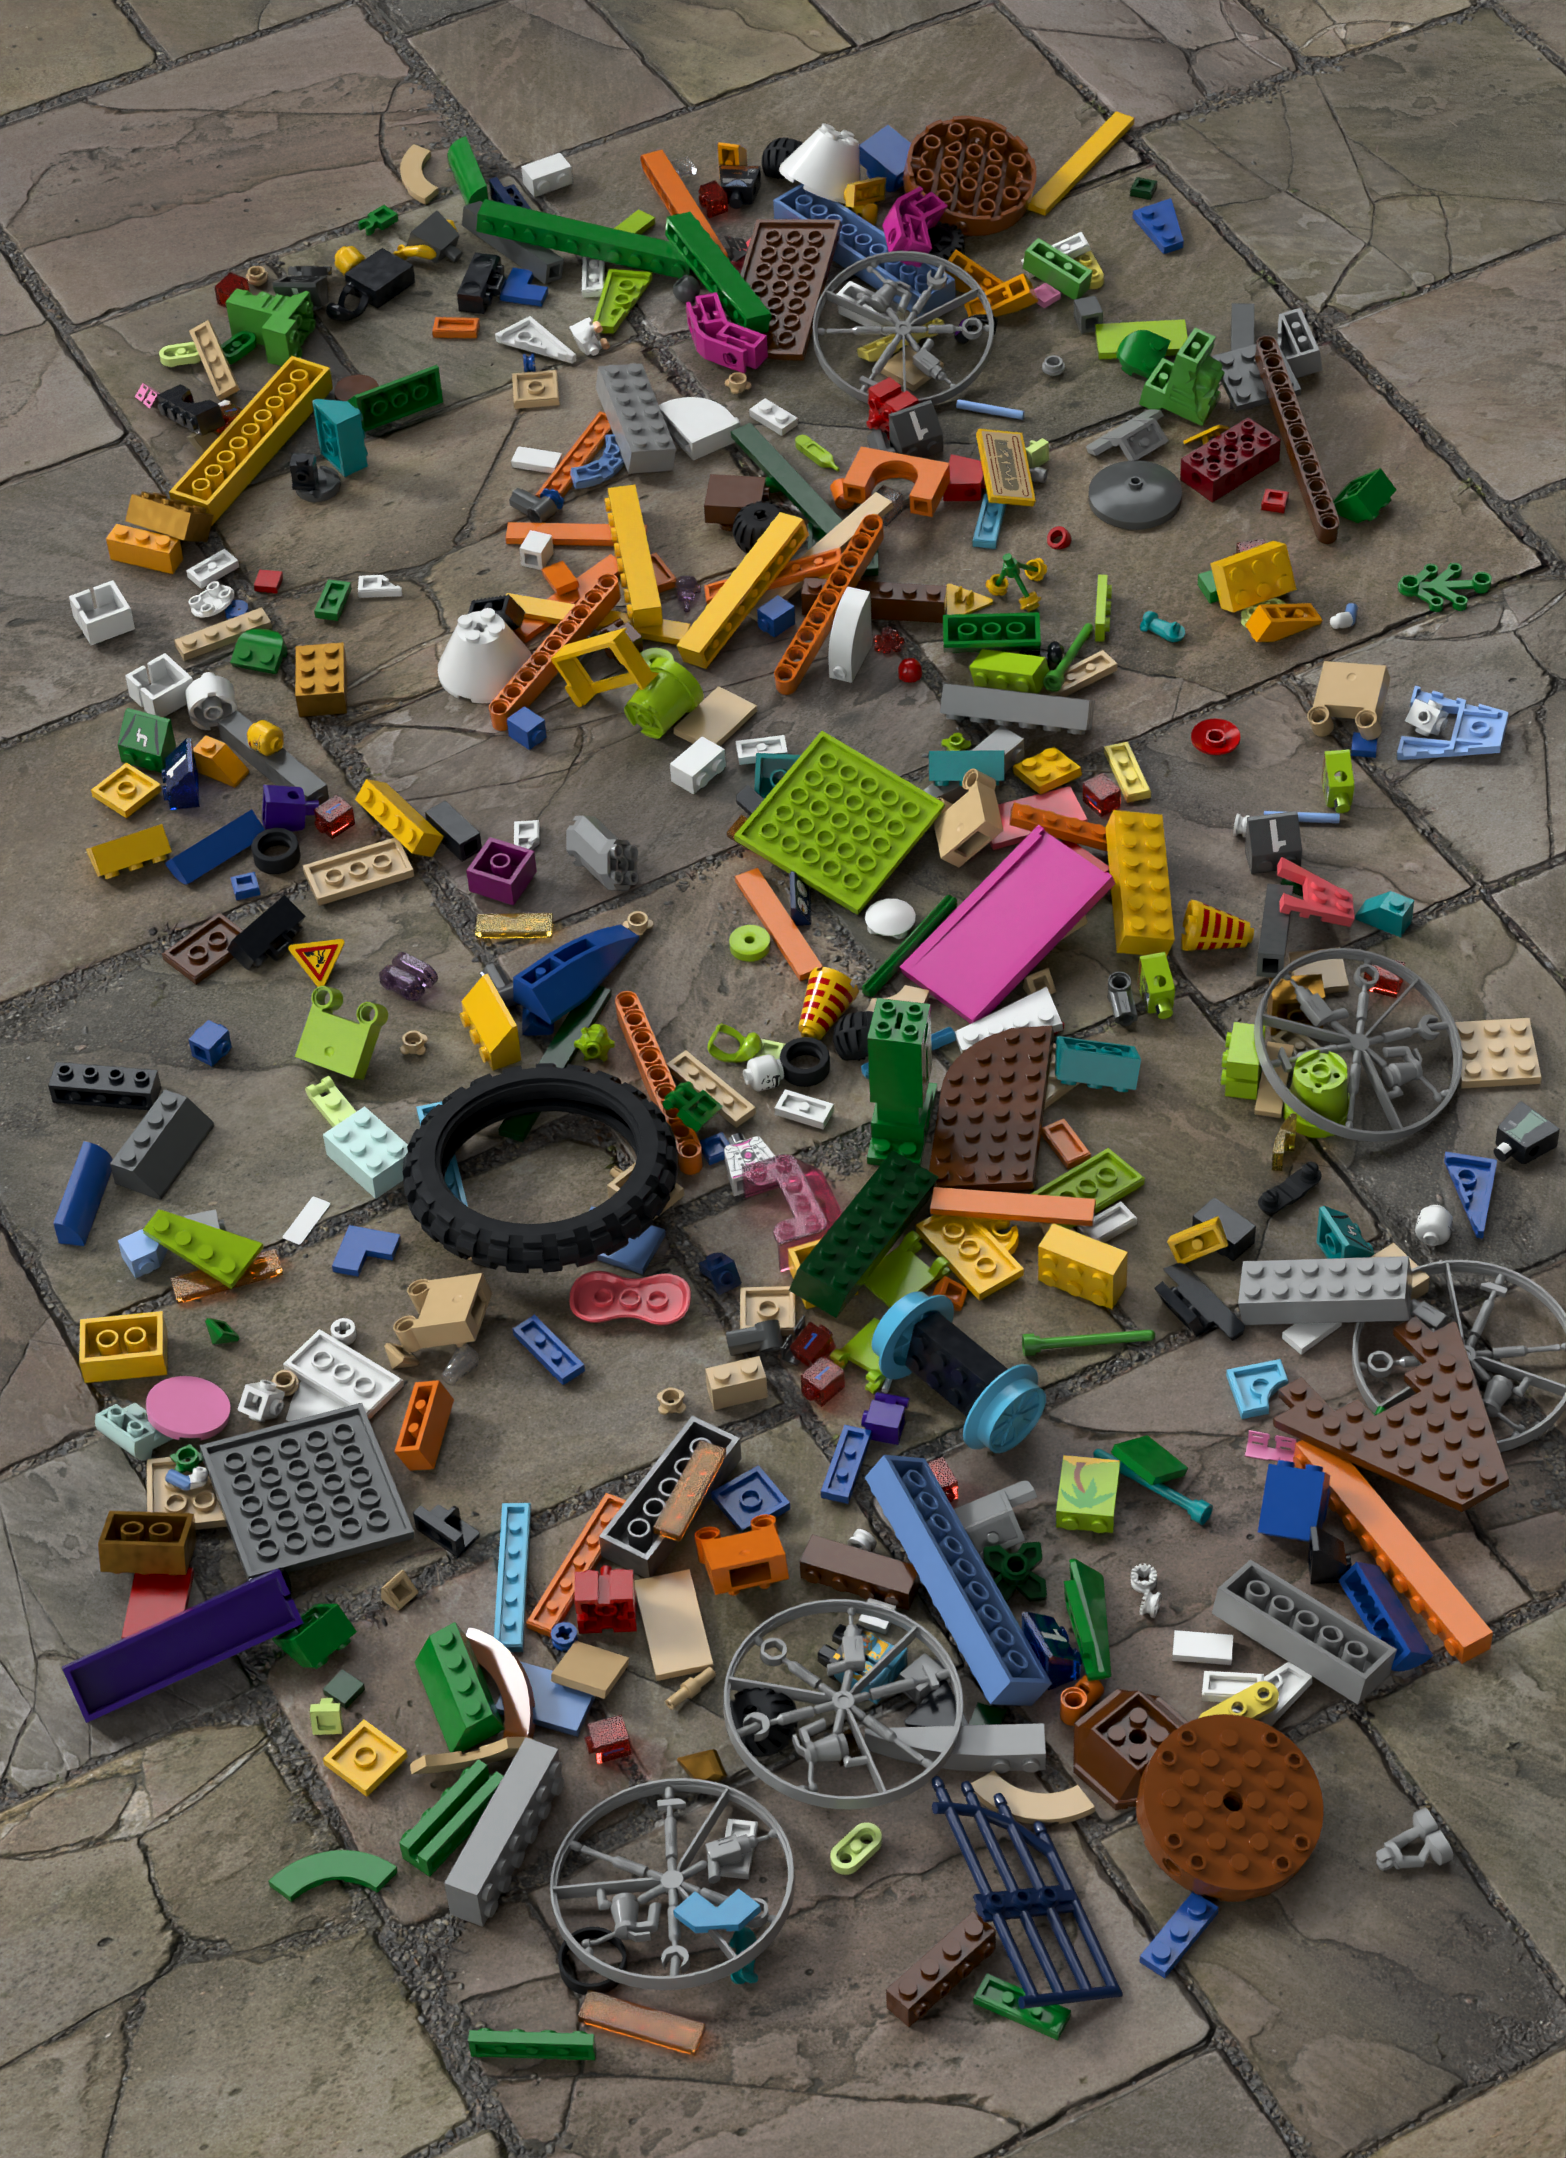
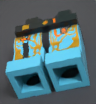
[817,1624,908,1704]

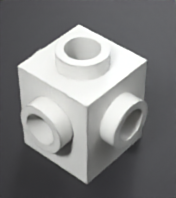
[1405,699,1449,737]
[238,1380,285,1422]

